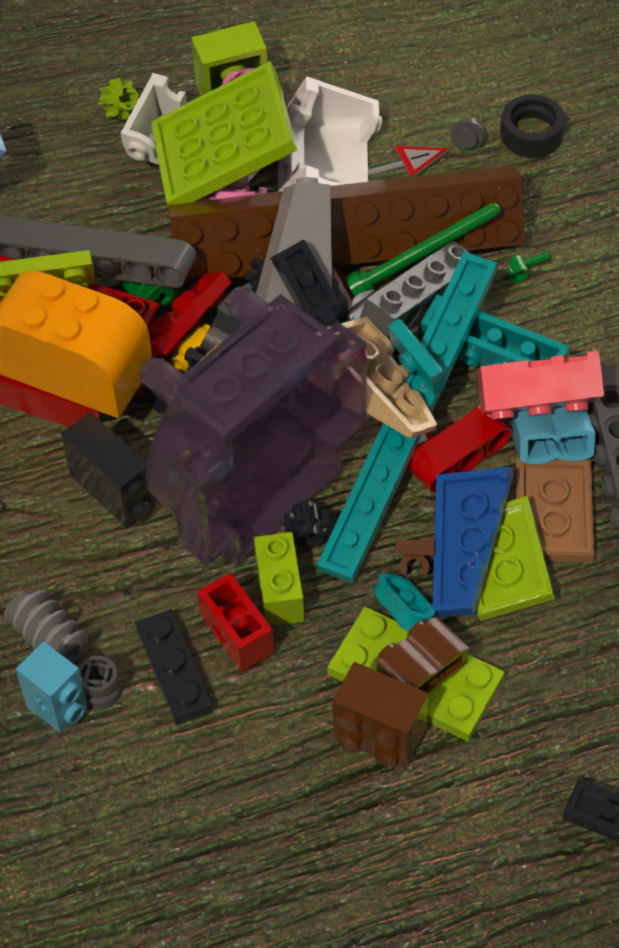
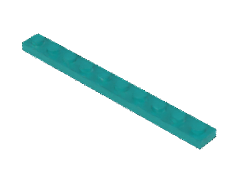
[317,252,498,583]

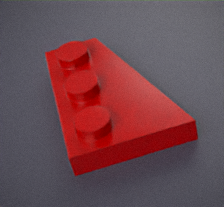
[148,272,231,356]

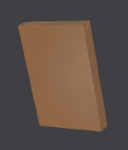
[515,458,594,562]

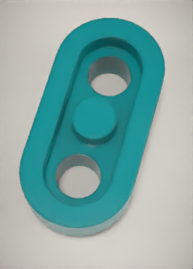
[374,573,435,631]

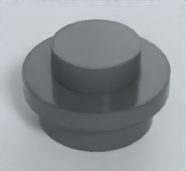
[450,118,484,151]

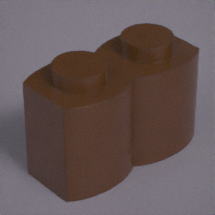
[376,616,469,694]

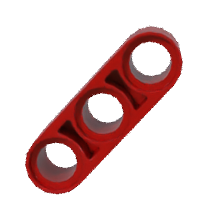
[407,406,512,493]

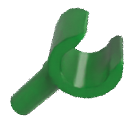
[506,252,550,283]

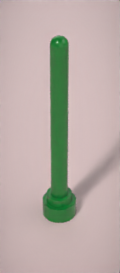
[344,203,501,297]

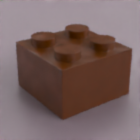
[332,662,428,770]

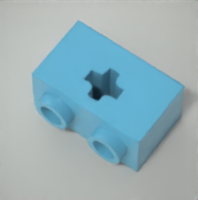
[15,641,88,734]

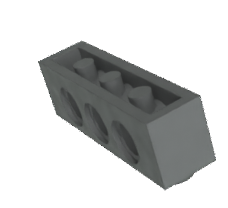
[360,240,473,342]

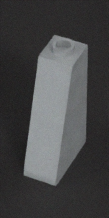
[252,177,332,318]

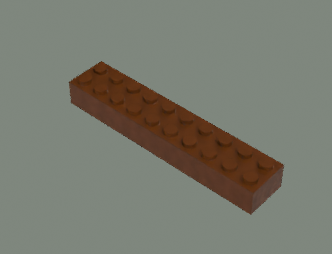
[168,165,525,284]

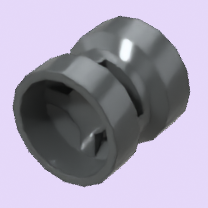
[79,656,120,709]

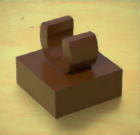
[395,540,434,575]

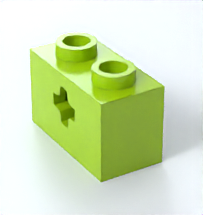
[254,532,304,626]

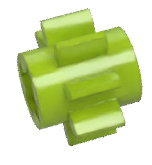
[98,78,140,120]

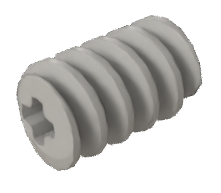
[4,589,89,663]

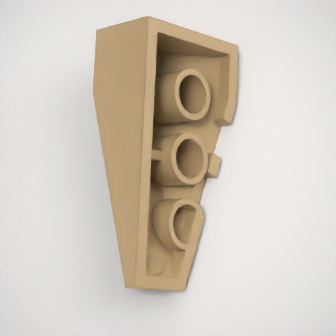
[300,316,438,438]

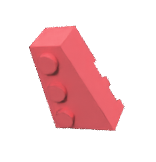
[477,350,604,420]

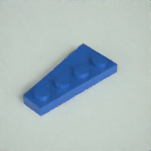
[432,467,514,618]

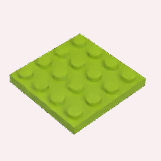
[151,61,298,205]

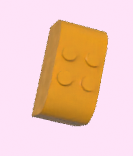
[0,270,153,418]

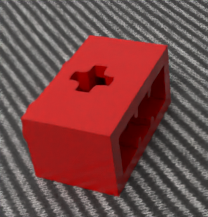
[197,573,274,672]

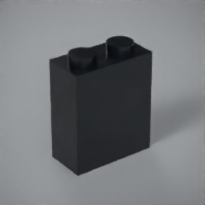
[61,412,155,529]

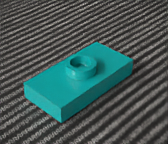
[388,319,445,395]

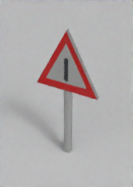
[368,146,450,177]

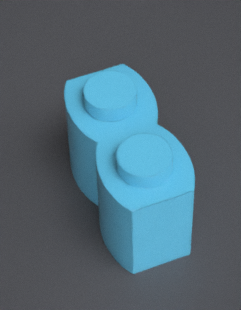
[512,407,595,464]

